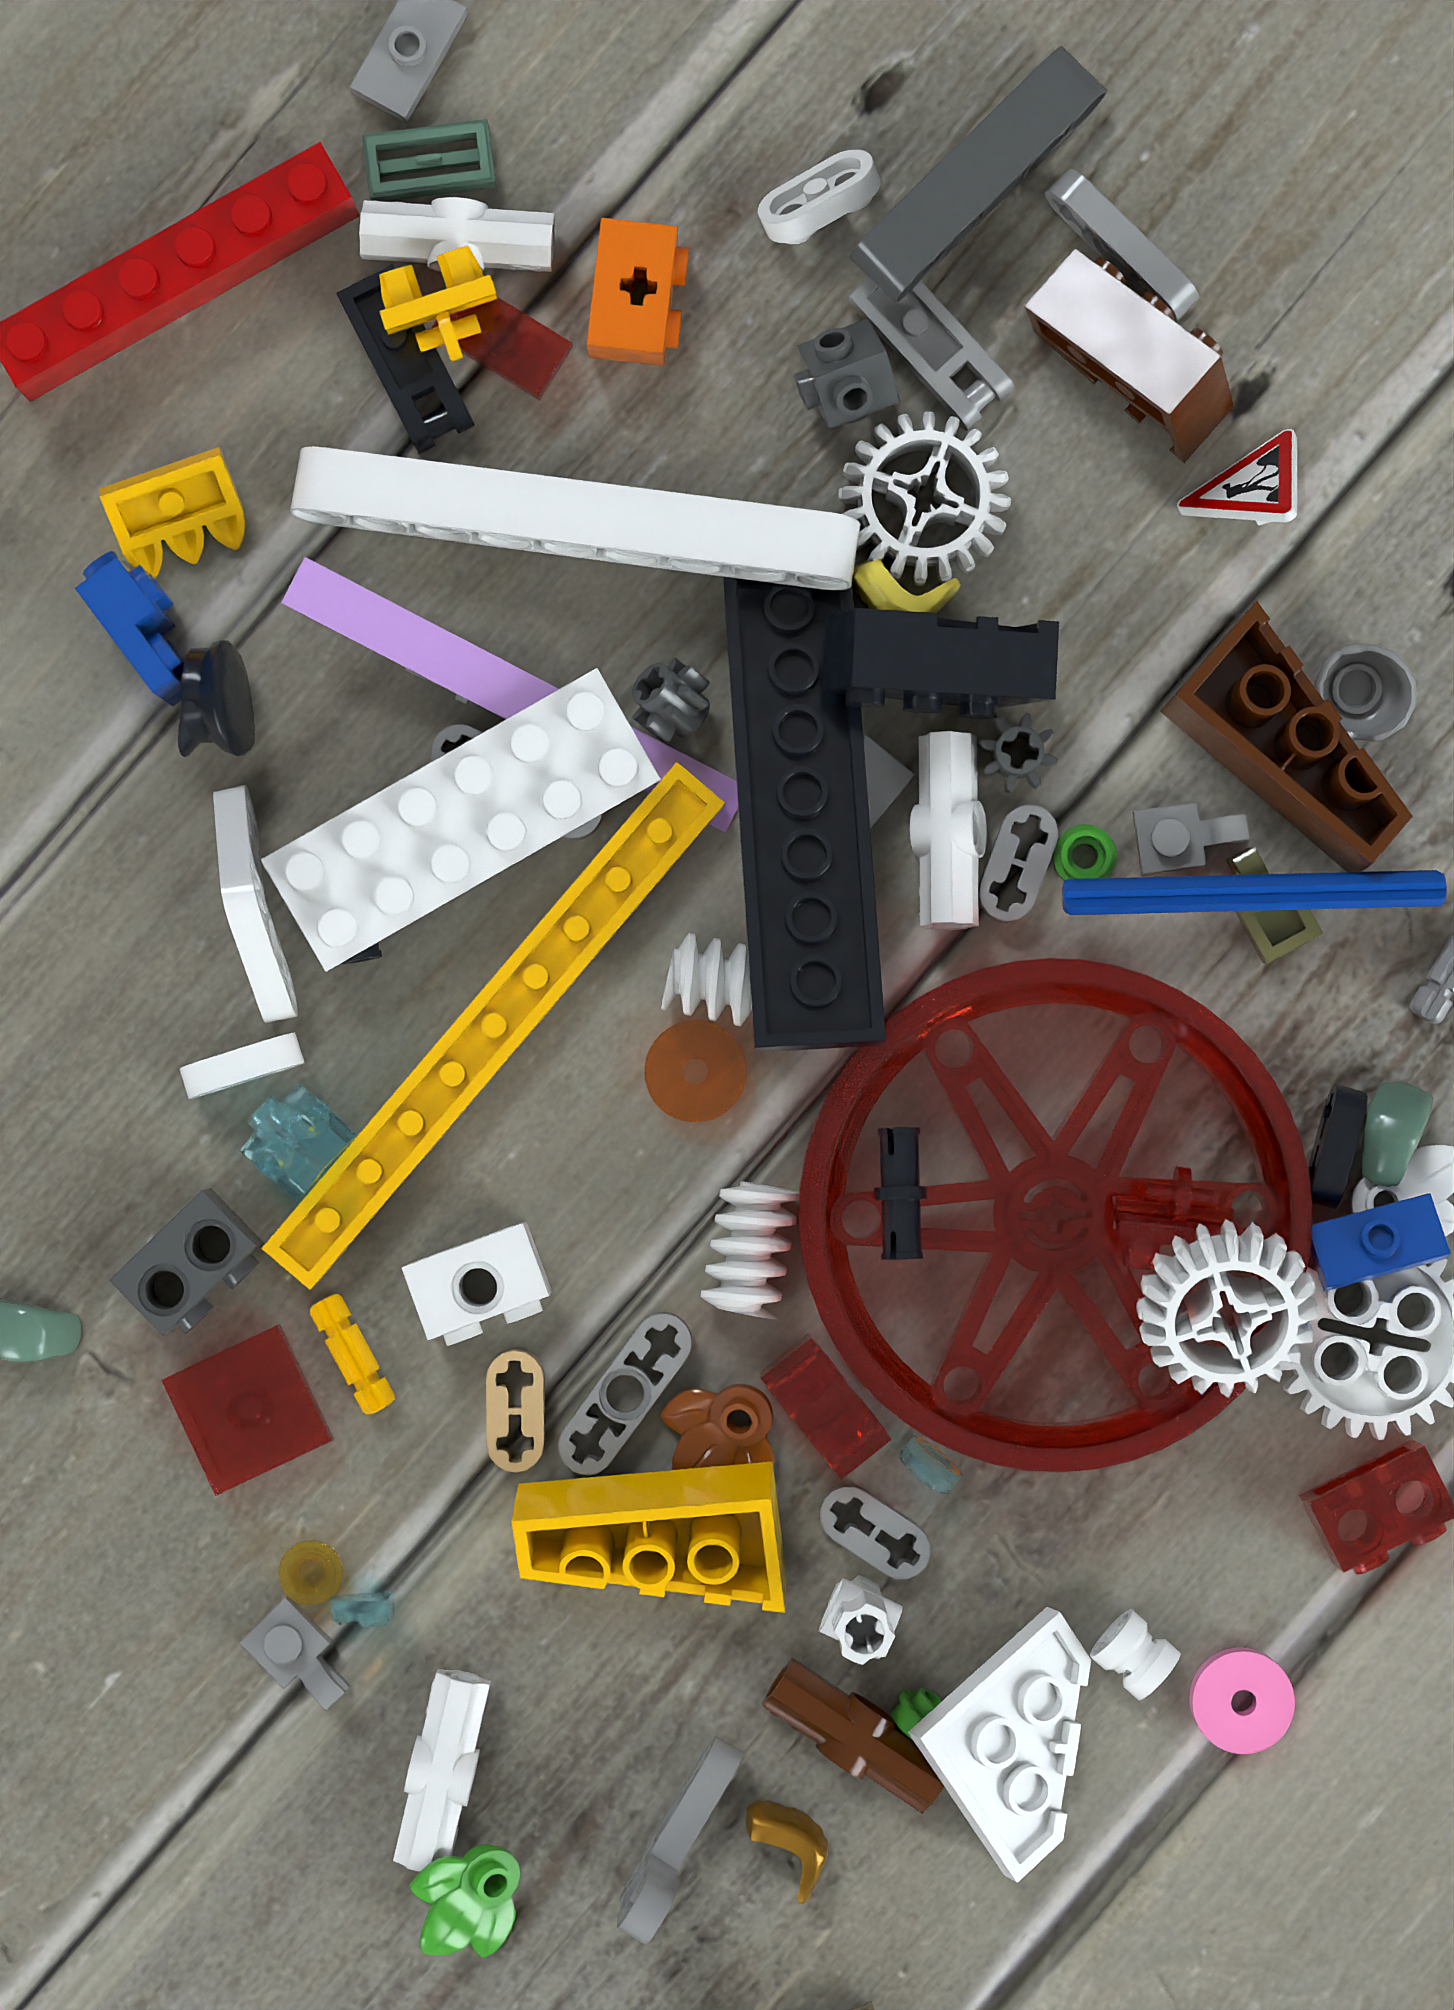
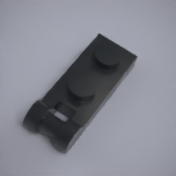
[336,264,475,454]

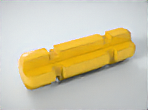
[310,1294,395,1415]

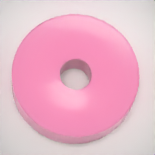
[1189,1647,1295,1754]

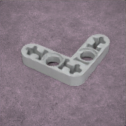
[617,1736,744,1945]

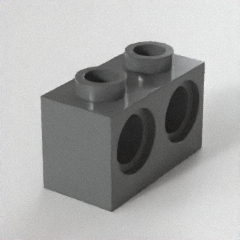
[109,1188,264,1336]

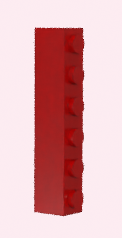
[0,142,360,402]

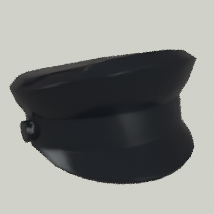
[178,640,255,757]

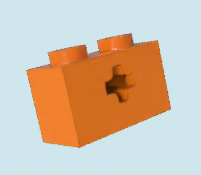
[587,218,689,366]

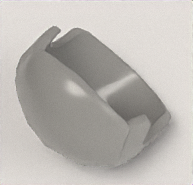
[1314,643,1417,742]

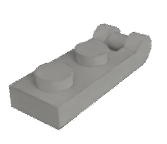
[848,278,1014,431]

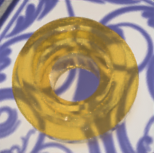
[278,1540,343,1605]

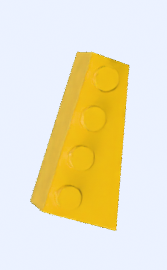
[511,1461,786,1613]

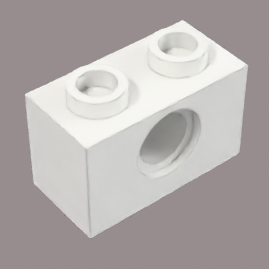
[401,1221,552,1346]

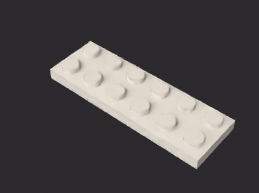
[261,668,661,972]

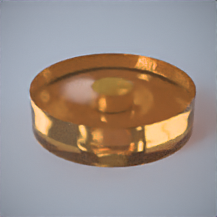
[644,1020,746,1122]

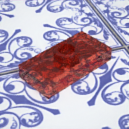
[432,297,573,401]

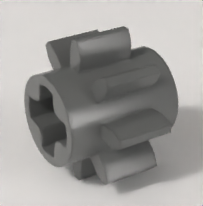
[632,658,710,742]
[978,713,1058,793]

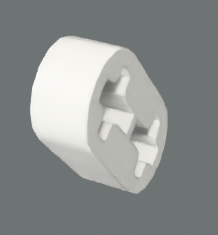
[179,1032,305,1099]

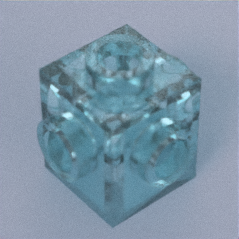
[240,1084,357,1202]

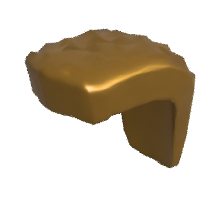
[746,1799,828,1904]

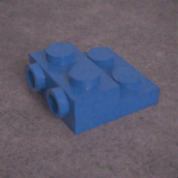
[75,551,185,706]

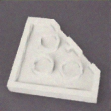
[908,1607,1091,1883]

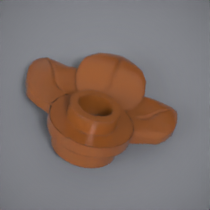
[660,1384,775,1470]

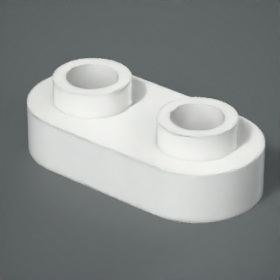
[758,150,881,244]

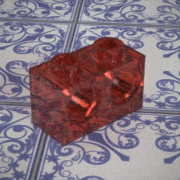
[760,1333,892,1480]
[1299,1439,1454,1575]

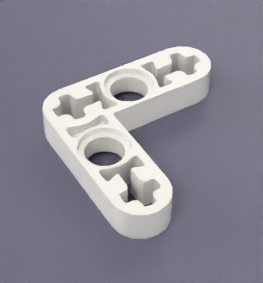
[213,785,298,1023]

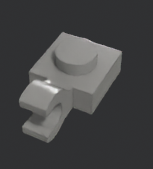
[1132,802,1249,875]
[240,1595,351,1710]

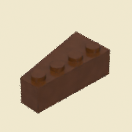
[1160,601,1413,872]

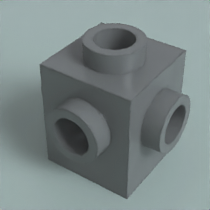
[794,318,900,429]

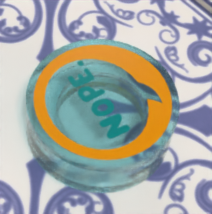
[899,1435,963,1494]

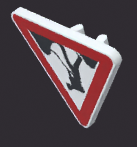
[1177,429,1297,526]

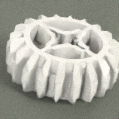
[838,412,1011,586]
[1136,1219,1319,1398]

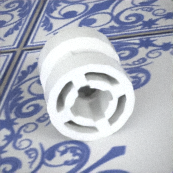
[1090,1609,1181,1700]

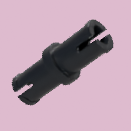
[874,1127,927,1260]

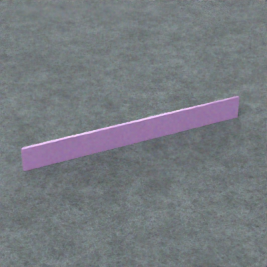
[281,557,738,832]

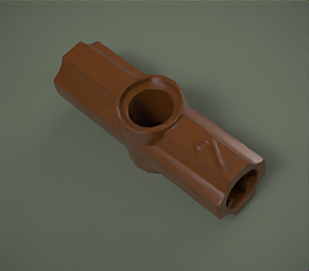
[762,1657,944,1814]

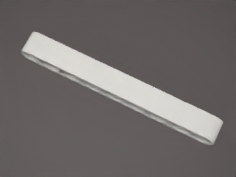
[290,446,860,590]

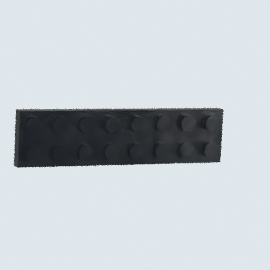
[723,577,886,1053]

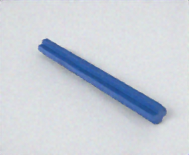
[1062,870,1447,915]

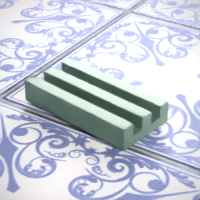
[362,119,497,202]

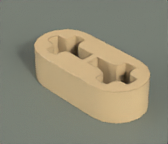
[486,1348,546,1473]

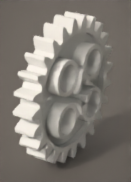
[1272,1259,1454,1440]

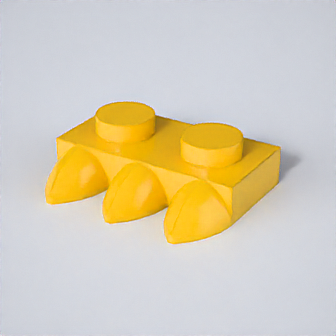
[99,447,245,578]

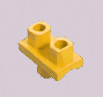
[379,245,497,362]

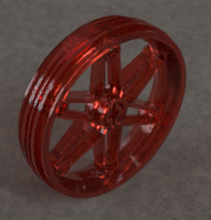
[798,958,1313,1472]

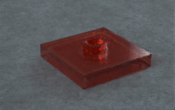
[161,1324,334,1496]

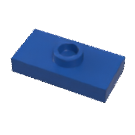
[1304,1193,1451,1292]

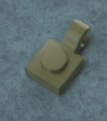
[1226,847,1323,964]

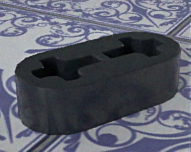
[1302,1084,1368,1209]

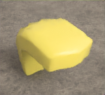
[852,559,961,613]

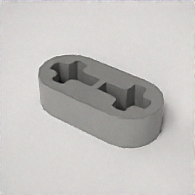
[978,804,1058,923]
[819,1483,930,1579]

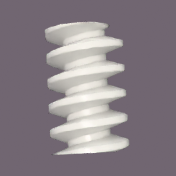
[661,933,752,1027]
[700,1181,801,1319]

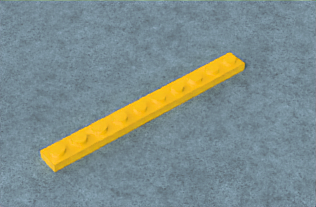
[261,762,725,1290]

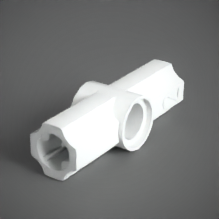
[359,197,555,272]
[910,731,987,930]
[819,1575,903,1665]
[393,1669,491,1872]

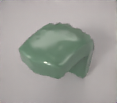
[1362,1081,1433,1187]
[0,1298,82,1362]

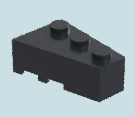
[822,608,1059,719]

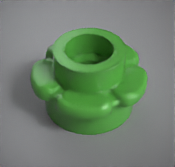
[891,1687,943,1740]

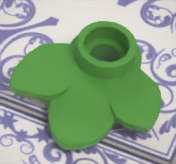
[409,1844,521,1958]

